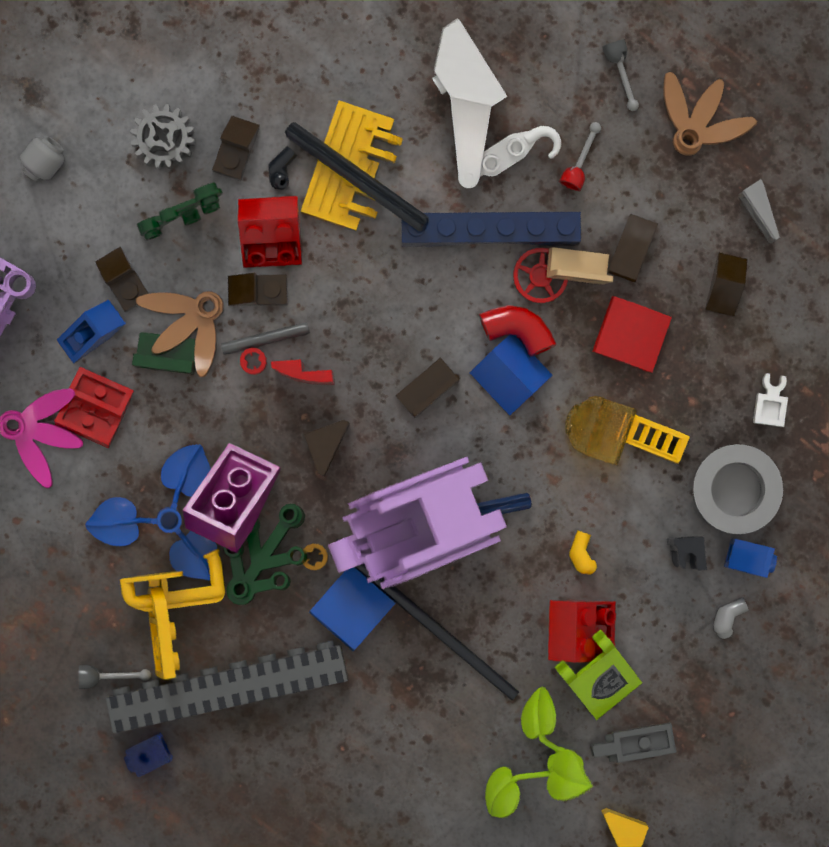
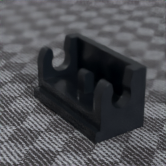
[667,536,707,571]

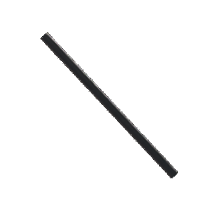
[335,539,519,700]

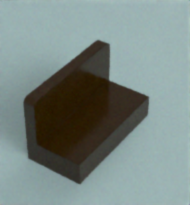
[396,357,460,419]

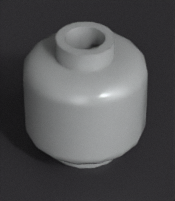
[20,136,65,181]

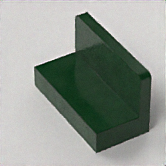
[132,332,196,375]

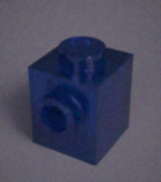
[124,732,174,778]

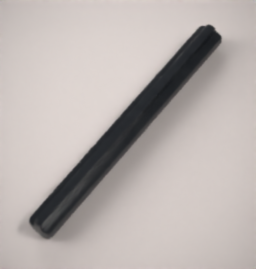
[285,122,429,232]

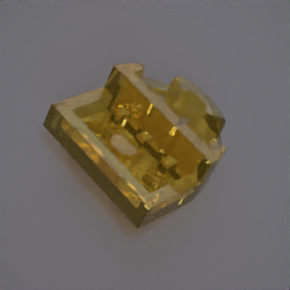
[565,396,637,466]

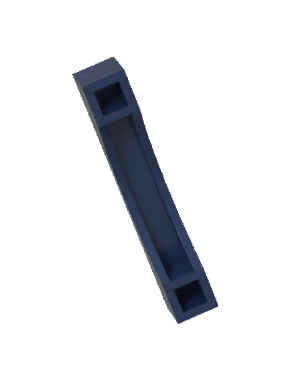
[402,212,581,247]

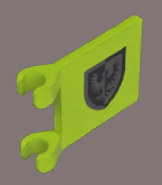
[555,630,642,720]

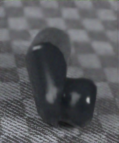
[268,146,297,190]

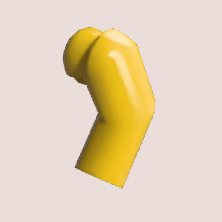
[569,530,597,575]

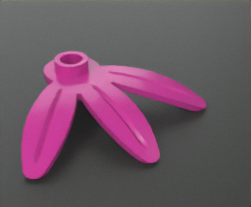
[0,388,83,488]

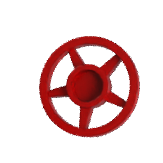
[513,248,568,303]

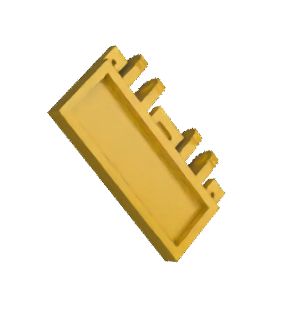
[301,100,403,231]

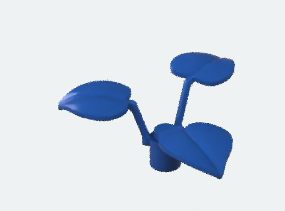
[85,444,218,581]

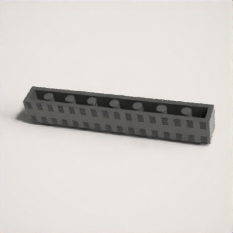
[105,640,349,733]

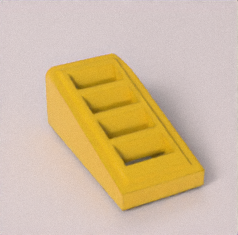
[622,414,690,464]

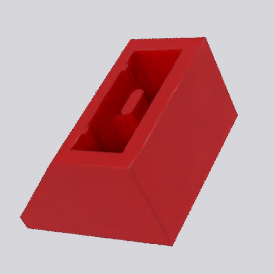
[238,196,302,268]
[548,600,616,663]

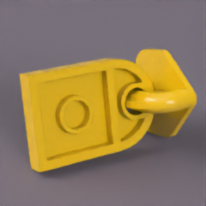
[120,549,225,679]

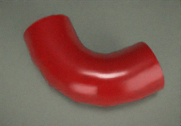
[479,305,557,357]

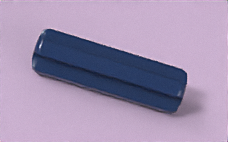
[477,493,532,516]

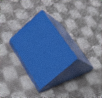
[470,334,553,416]

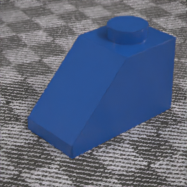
[57,300,126,364]

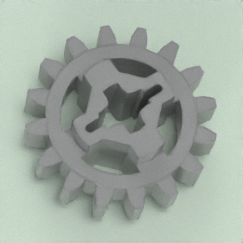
[130,104,195,170]

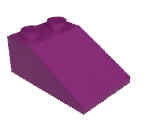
[183,443,281,553]

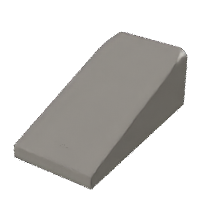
[739,179,780,244]

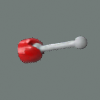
[559,122,601,191]

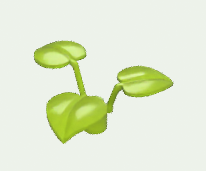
[485,687,593,818]

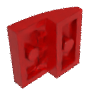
[592,296,672,373]
[271,360,335,385]
[54,367,134,449]

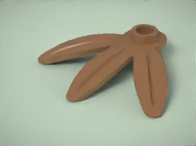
[663,72,757,156]
[136,291,224,377]

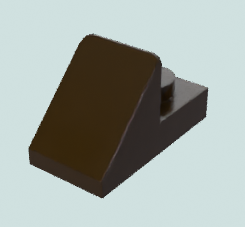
[212,116,260,181]
[95,247,149,312]
[228,273,288,306]

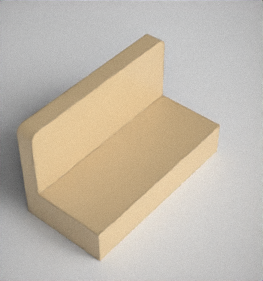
[546,247,613,285]

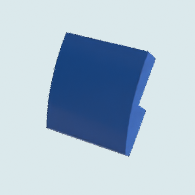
[309,567,395,651]

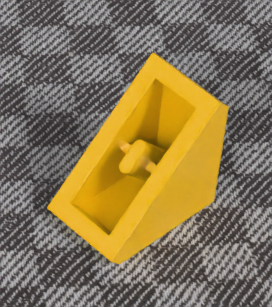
[601,808,649,847]

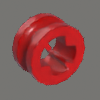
[240,348,267,375]

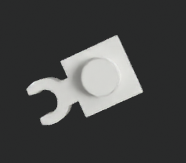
[753,373,788,427]

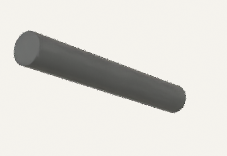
[221,322,310,355]

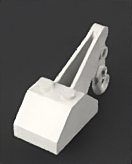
[432,18,561,188]

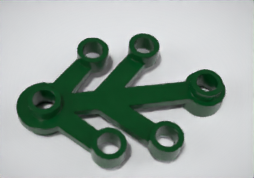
[137,183,223,240]
[224,504,307,605]

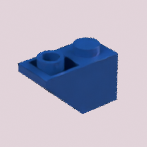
[724,538,777,578]

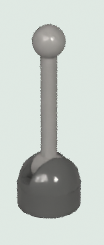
[602,39,639,111]
[79,665,151,689]

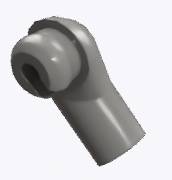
[713,597,749,639]

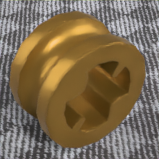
[303,543,328,570]

